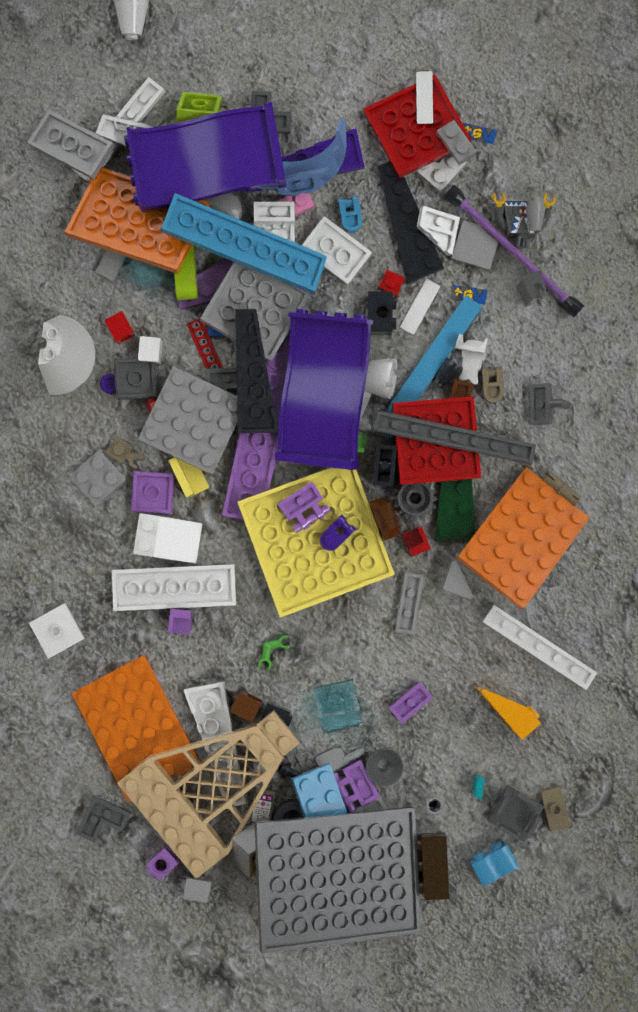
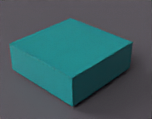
[472,774,485,799]

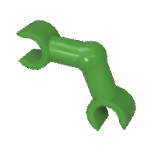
[258,635,291,670]

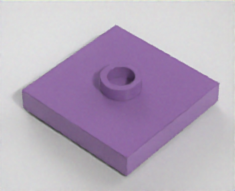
[131,471,175,514]

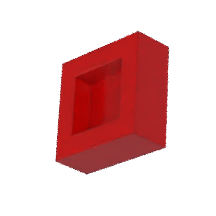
[378,269,405,297]

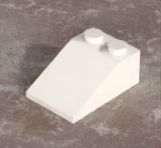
[133,513,203,563]

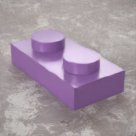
[388,681,433,724]

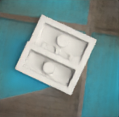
[254,202,295,243]

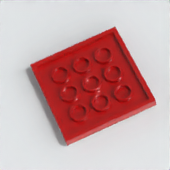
[363,74,472,179]
[392,396,482,485]

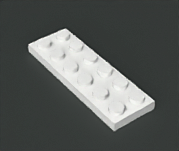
[112,564,236,611]

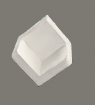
[138,336,163,365]

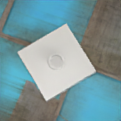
[29,603,85,659]

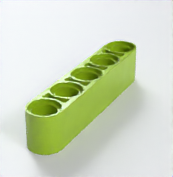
[174,245,198,301]

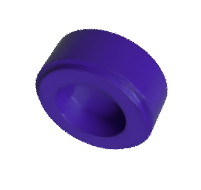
[100,374,116,395]

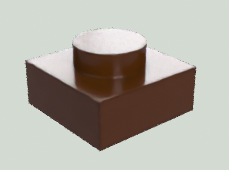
[449,379,474,398]

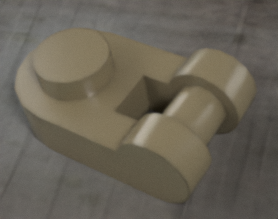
[481,367,504,404]

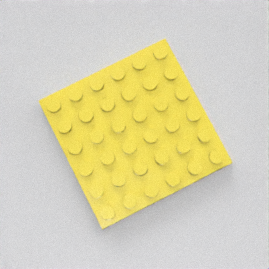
[237,468,395,618]

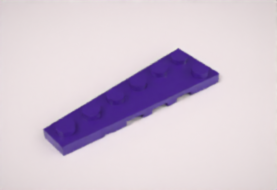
[246,128,365,193]

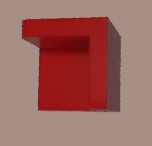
[105,311,136,345]
[402,526,431,557]

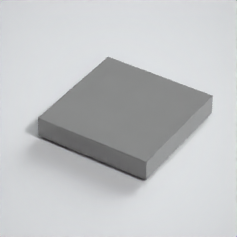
[451,220,501,271]

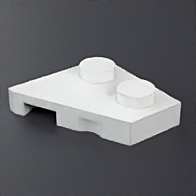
[417,206,460,256]

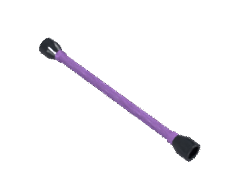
[444,184,585,318]

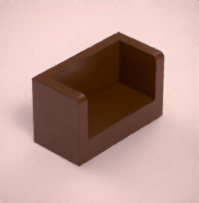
[230,689,262,723]

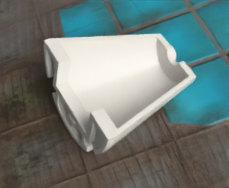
[38,315,95,395]

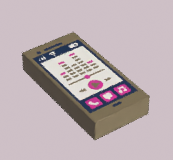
[248,787,276,827]

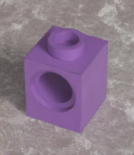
[146,845,180,881]

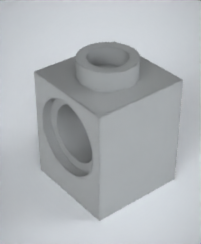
[180,874,213,903]

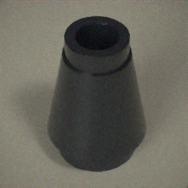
[433,359,462,389]

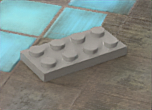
[27,109,115,180]

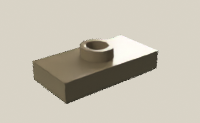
[540,786,570,832]

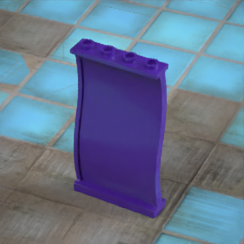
[124,102,287,212]
[275,309,373,470]

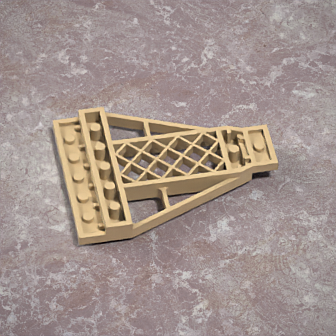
[117,710,300,879]

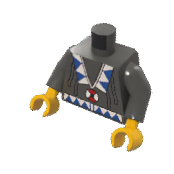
[492,192,556,249]

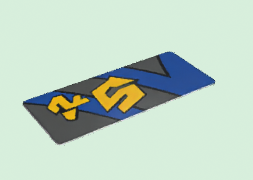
[463,123,497,144]
[451,285,487,305]

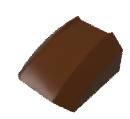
[369,498,402,541]

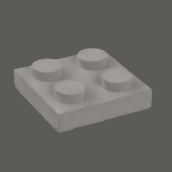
[69,449,127,507]

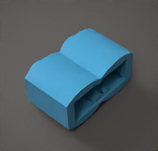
[470,841,519,887]

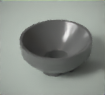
[366,748,404,786]

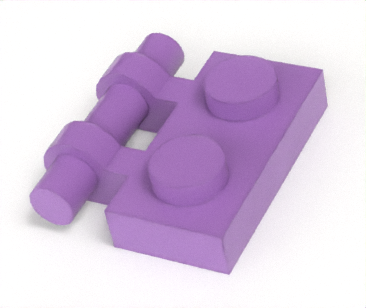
[277,482,331,533]
[334,759,380,812]

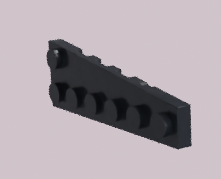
[378,161,444,285]
[235,308,278,434]

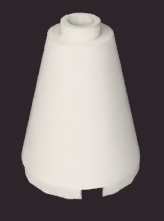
[114,0,149,40]
[365,358,397,399]

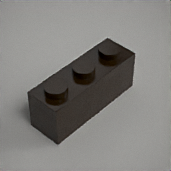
[417,832,450,900]

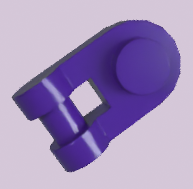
[320,515,356,551]

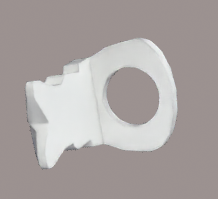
[455,334,488,385]

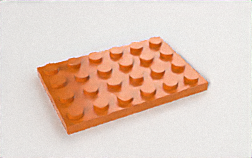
[65,167,210,274]
[456,467,590,610]
[71,655,201,803]

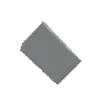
[441,560,473,599]

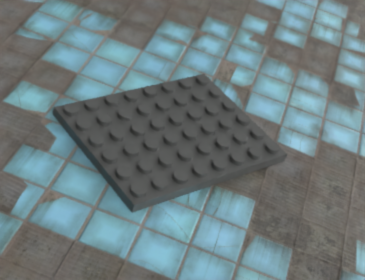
[254,807,421,954]

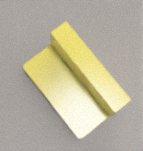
[168,458,209,498]

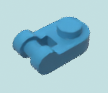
[338,196,362,233]

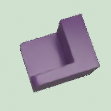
[168,608,193,635]

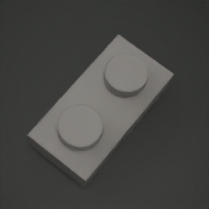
[437,120,477,165]

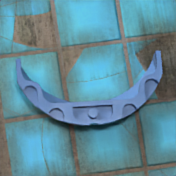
[261,118,347,195]

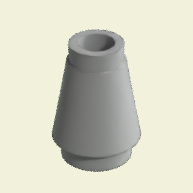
[525,201,546,231]
[424,795,445,816]

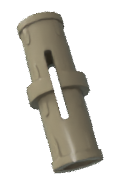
[543,471,582,506]

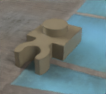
[105,436,144,469]

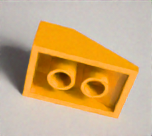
[476,686,541,740]

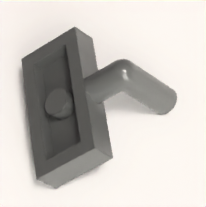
[530,383,571,425]

